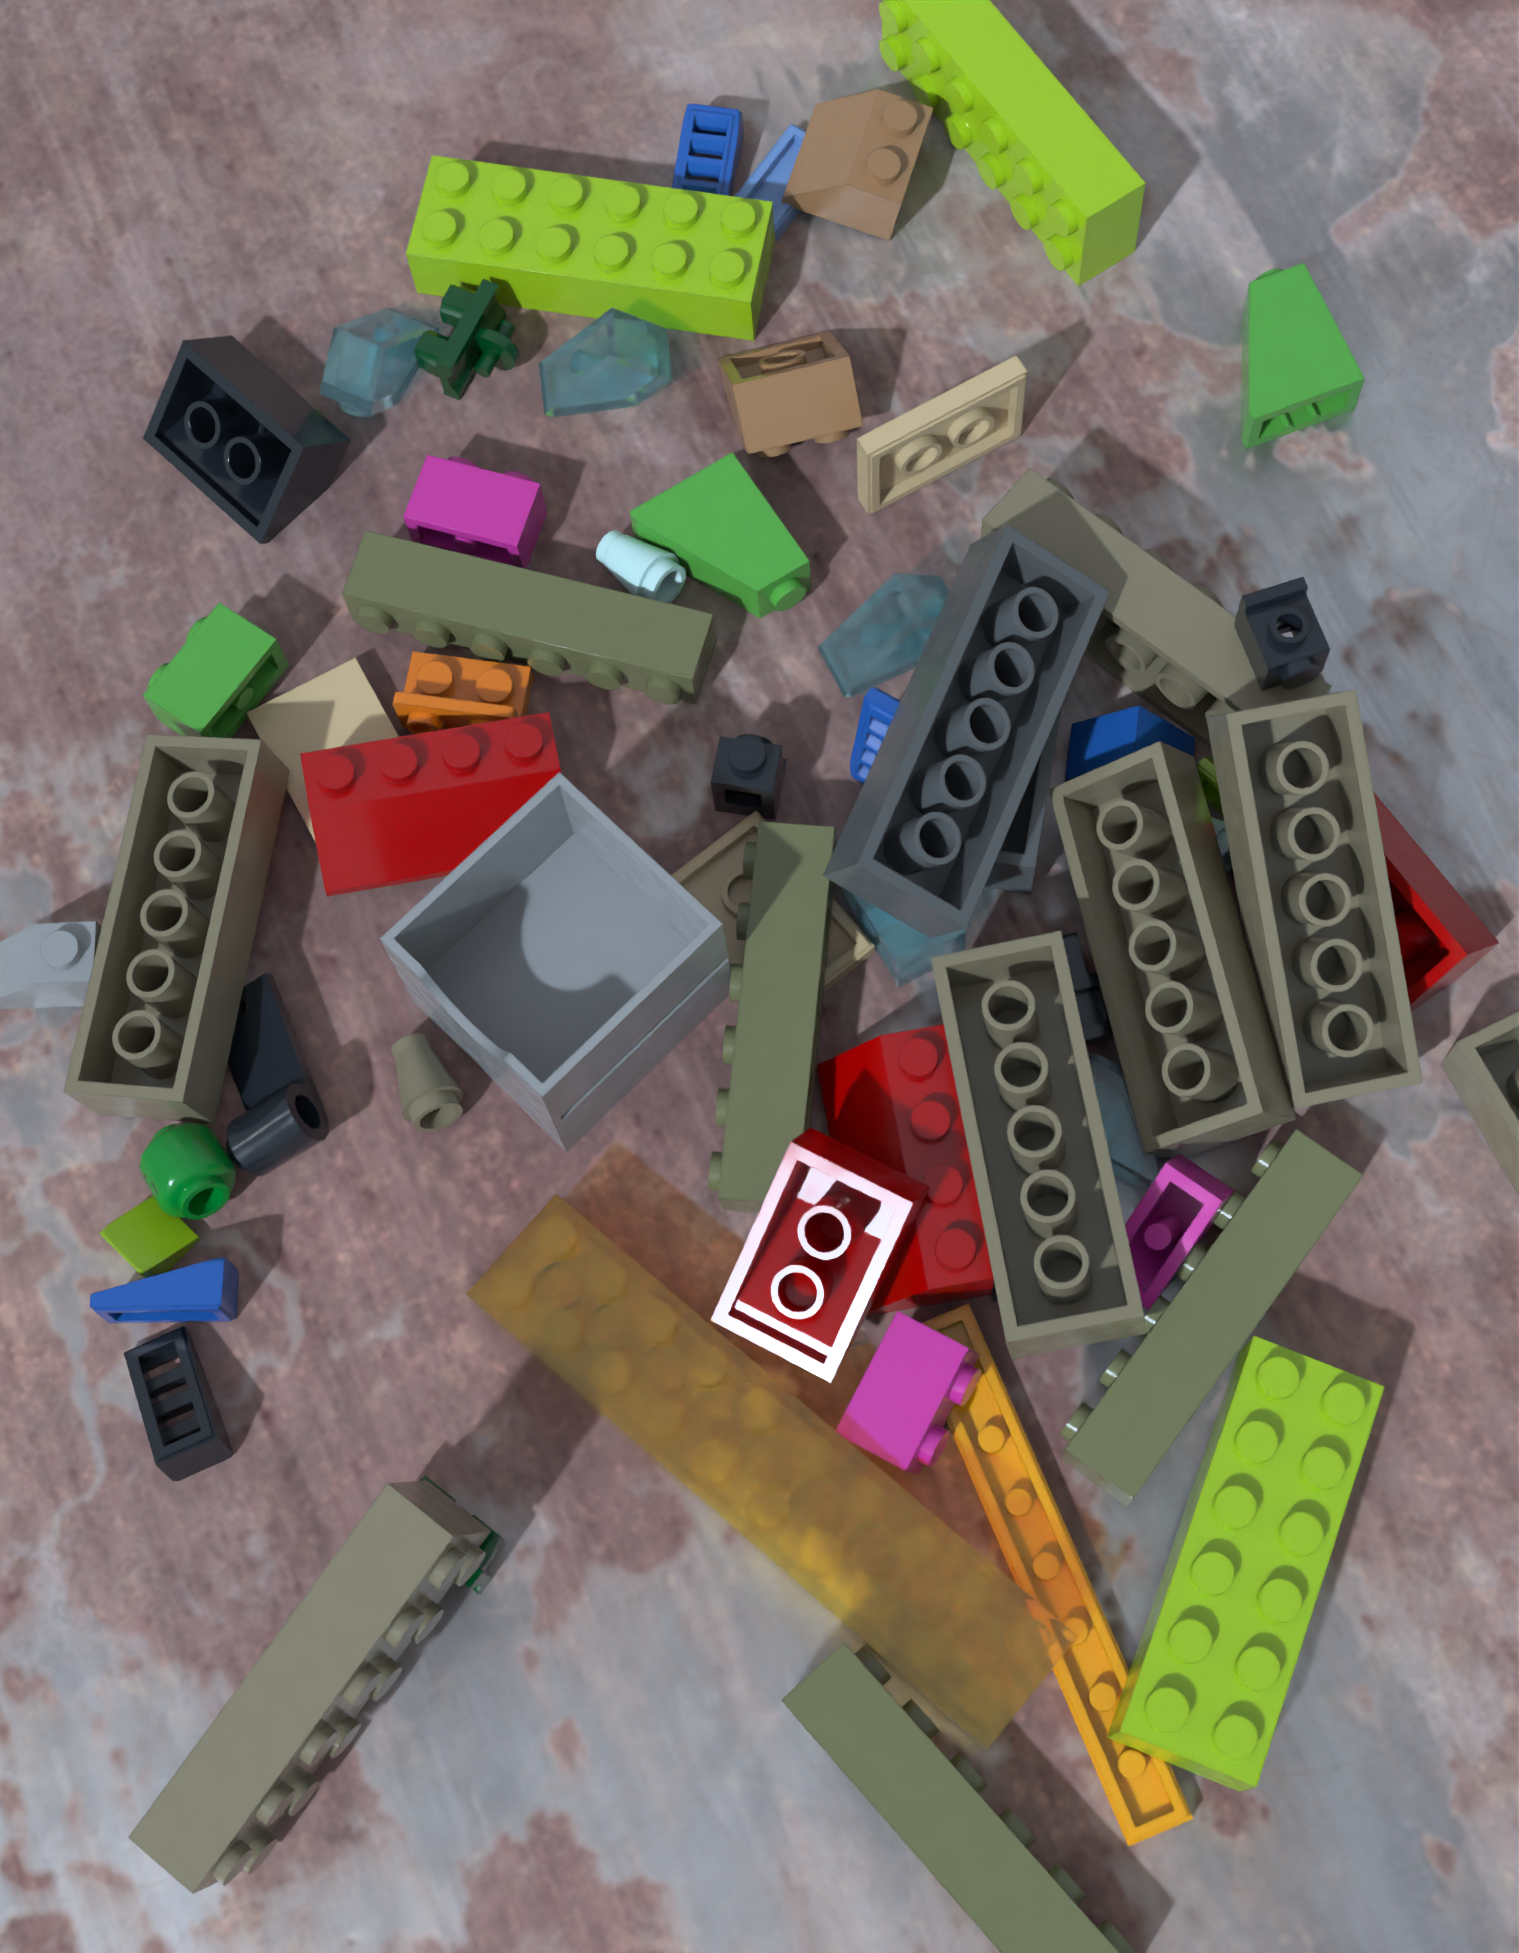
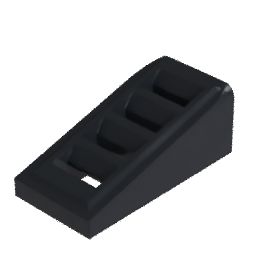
[124,1326,233,1481]

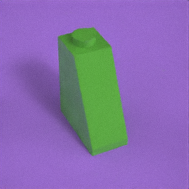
[1241,263,1365,449]
[629,452,811,619]

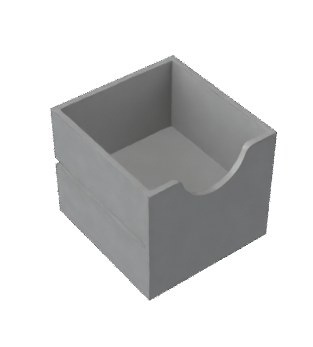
[380,772,731,1152]

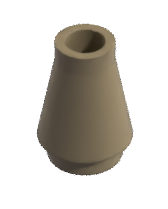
[391,1033,464,1132]

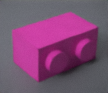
[403,455,547,569]
[834,1311,981,1475]

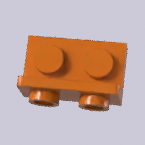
[392,651,534,734]

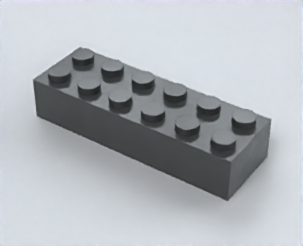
[823,524,1110,938]

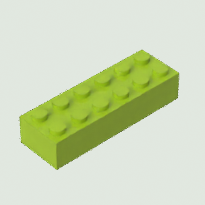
[879,0,1146,287]
[406,155,776,341]
[1107,1336,1385,1792]

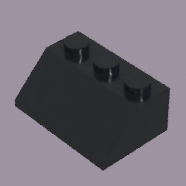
[143,335,351,544]

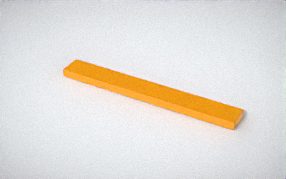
[922,1303,1193,1846]

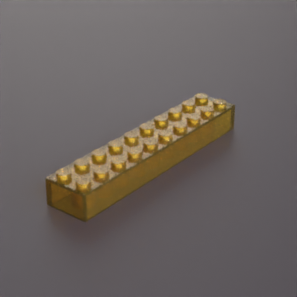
[466,1194,1078,1753]

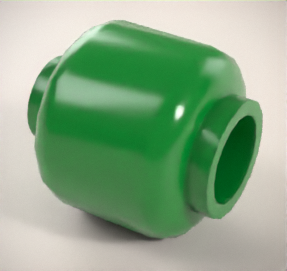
[139,1123,237,1220]

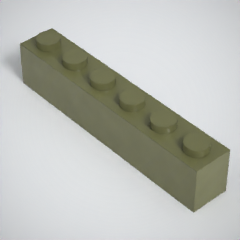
[342,530,717,705]
[708,821,838,1213]
[1060,1129,1363,1507]
[781,1642,1137,1953]

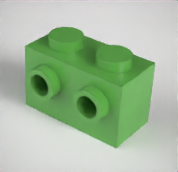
[143,602,289,738]

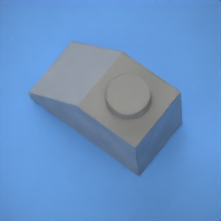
[0,921,102,1010]

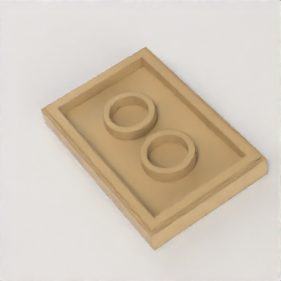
[857,355,1027,514]
[246,658,399,843]
[671,811,875,992]

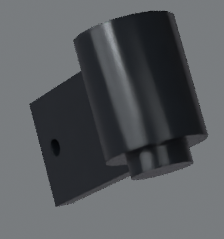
[226,973,329,1176]

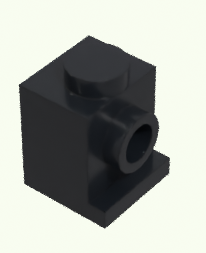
[1234,577,1330,691]
[711,734,787,820]

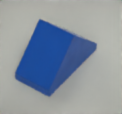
[1065,705,1196,782]

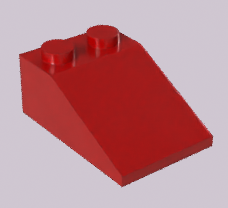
[711,1127,930,1382]

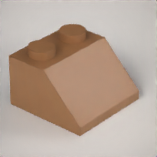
[781,89,934,241]
[717,331,863,458]

